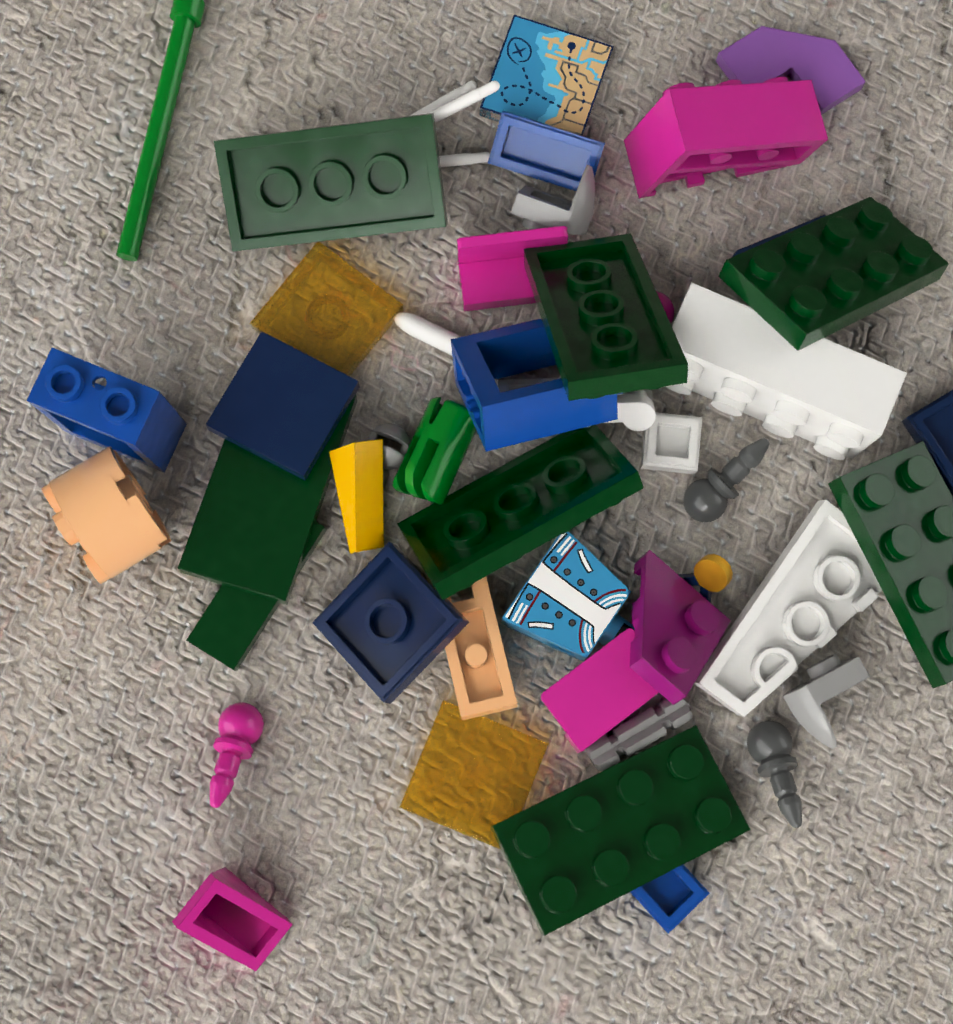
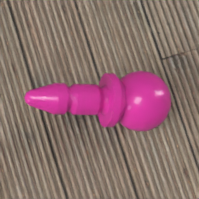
[210,702,264,808]

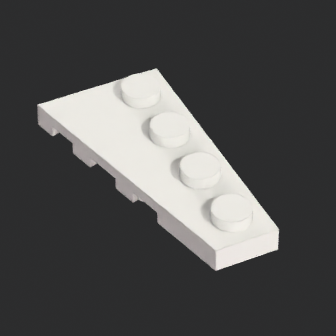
[694,499,882,717]

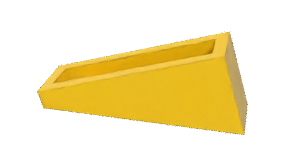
[329,439,384,554]

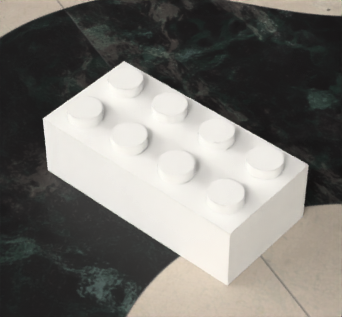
[664,282,907,460]

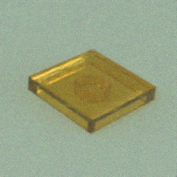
[250,242,404,376]
[400,700,549,849]

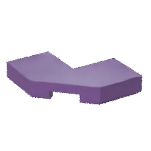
[716,26,866,115]

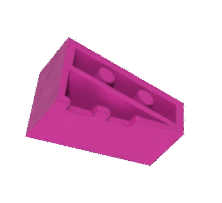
[624,77,828,199]

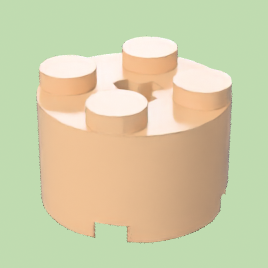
[41,446,172,584]

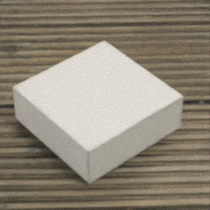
[641,412,702,474]

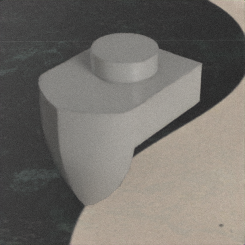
[511,165,595,235]
[783,654,870,749]

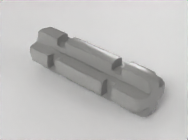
[586,699,693,771]

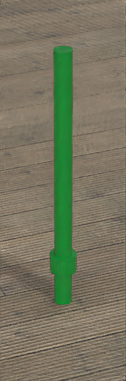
[116,0,206,261]

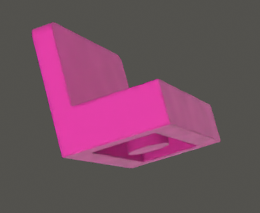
[457,226,568,312]
[541,628,659,753]

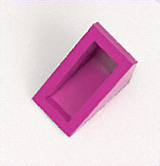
[172,867,293,971]

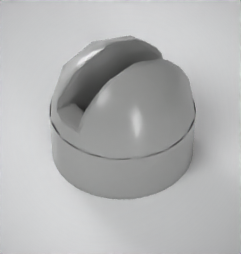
[367,423,411,470]

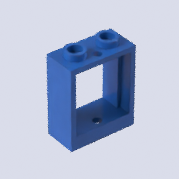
[451,319,623,452]
[27,348,187,473]

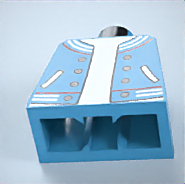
[501,532,635,661]

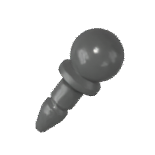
[683,438,770,522]
[747,720,802,828]

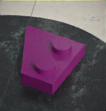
[630,550,731,705]

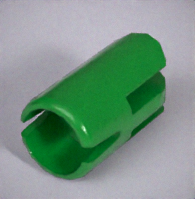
[392,397,477,505]

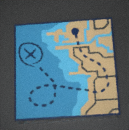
[480,15,614,136]

